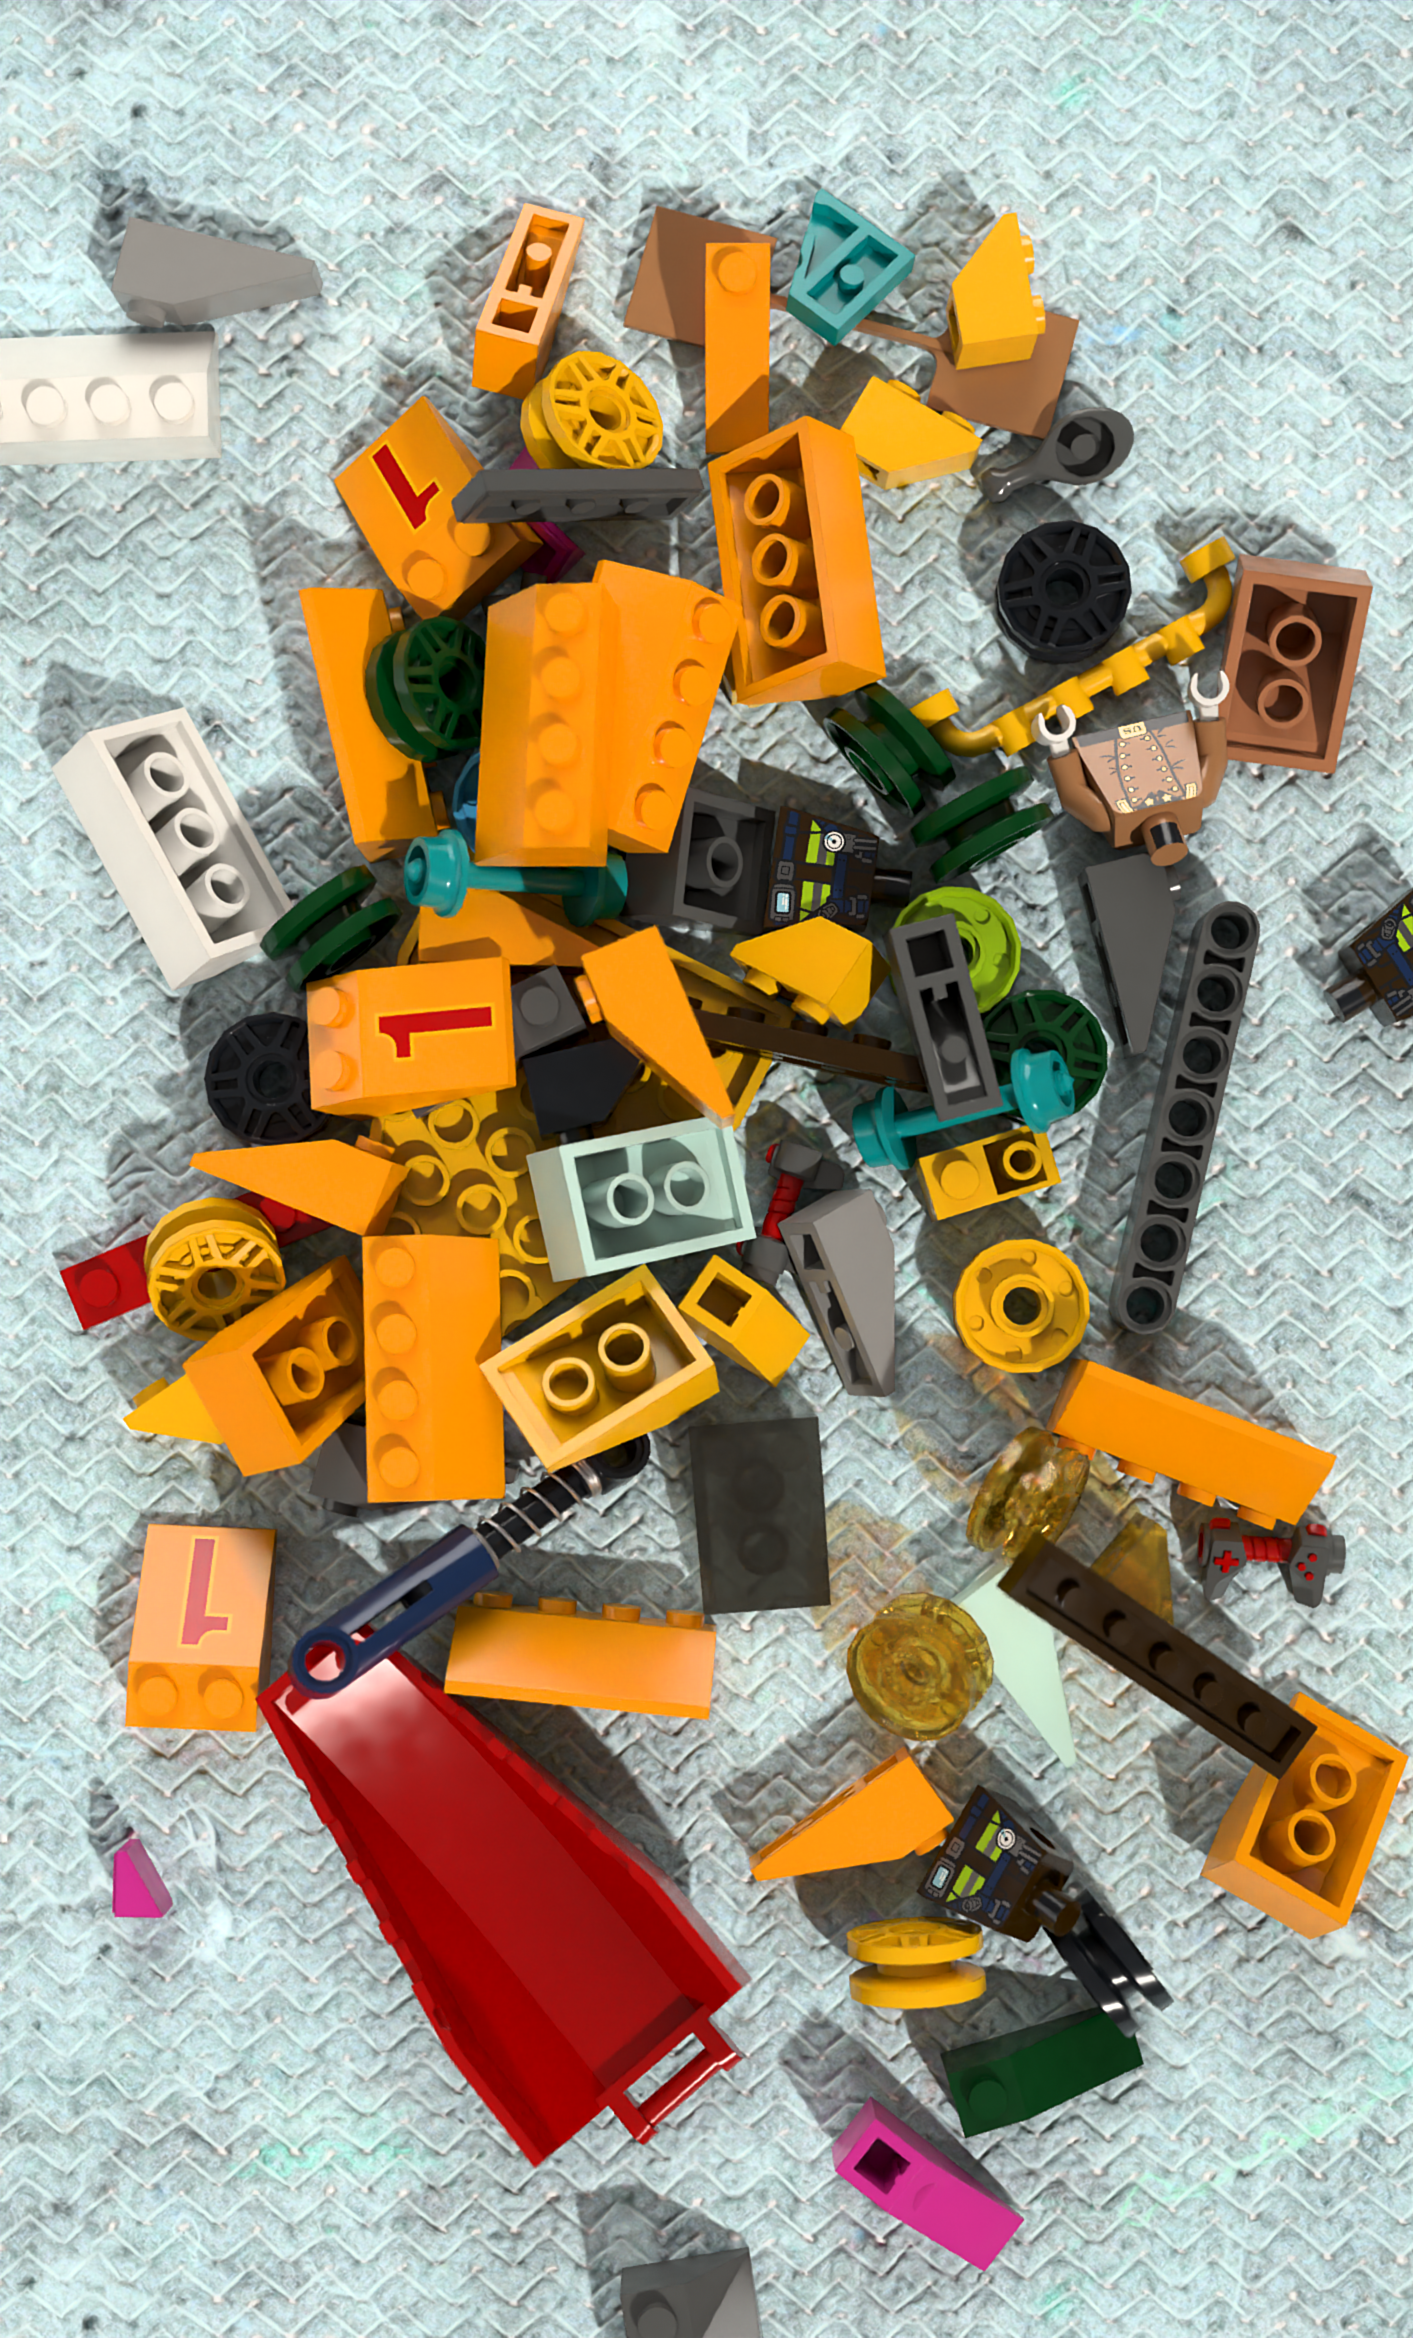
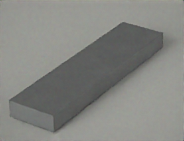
[451,468,704,524]

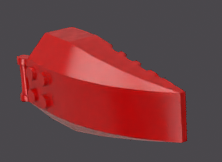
[255,1623,752,2168]

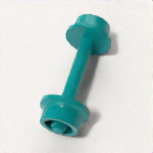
[404,829,628,928]
[852,1048,1075,1170]

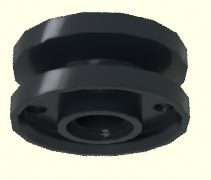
[994,520,1132,665]
[204,1012,335,1146]
[1041,1889,1174,2039]

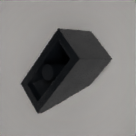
[522,1038,644,1147]

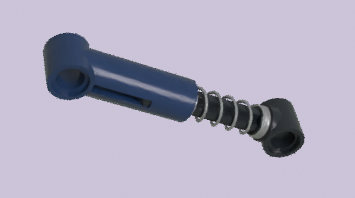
[287,1433,651,1700]

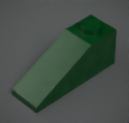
[940,2006,1144,2138]

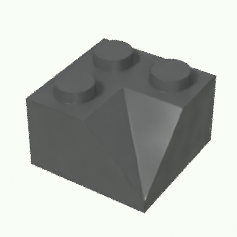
[620,2247,764,2338]

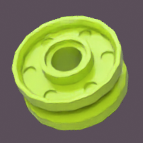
[886,886,1021,1018]

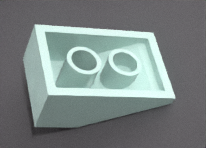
[526,1117,757,1282]

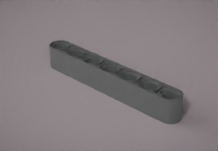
[1109,901,1260,1334]

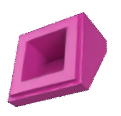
[112,1839,173,1918]

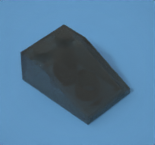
[688,1413,831,1615]

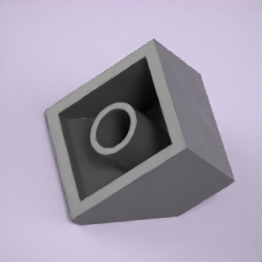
[619,786,776,936]

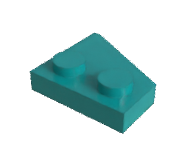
[785,188,916,346]

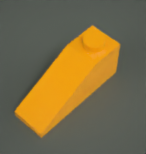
[472,203,585,400]
[705,243,770,455]
[418,888,600,976]
[189,1135,410,1237]
[749,1746,954,1881]

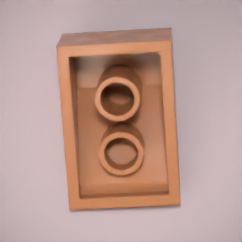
[1216,554,1373,774]

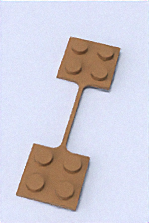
[623,206,1080,441]

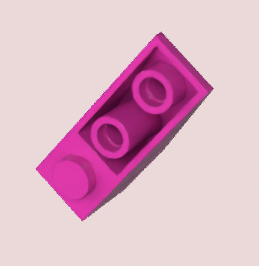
[831,2096,1024,2272]

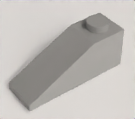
[111,217,323,328]
[778,1189,895,1397]

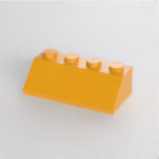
[707,415,887,705]
[591,560,744,853]
[474,583,619,866]
[298,587,451,864]
[362,1234,506,1503]
[1045,1358,1337,1531]
[444,1590,717,1720]

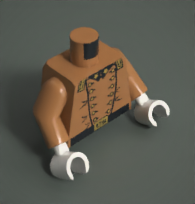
[1031,670,1229,866]

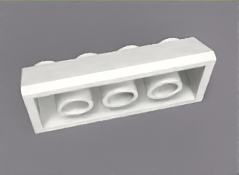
[0,331,222,466]
[51,707,293,991]

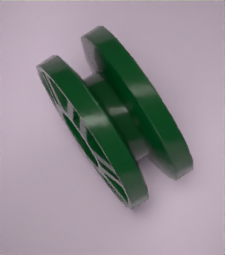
[365,616,486,763]
[823,682,956,819]
[909,766,1055,884]
[259,865,403,994]
[982,990,1107,1126]

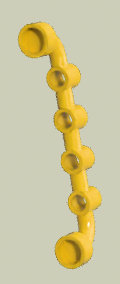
[909,536,1236,758]

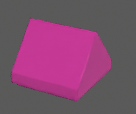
[520,522,586,584]

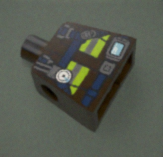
[762,806,913,934]
[1323,888,1413,1027]
[916,1785,1081,1942]

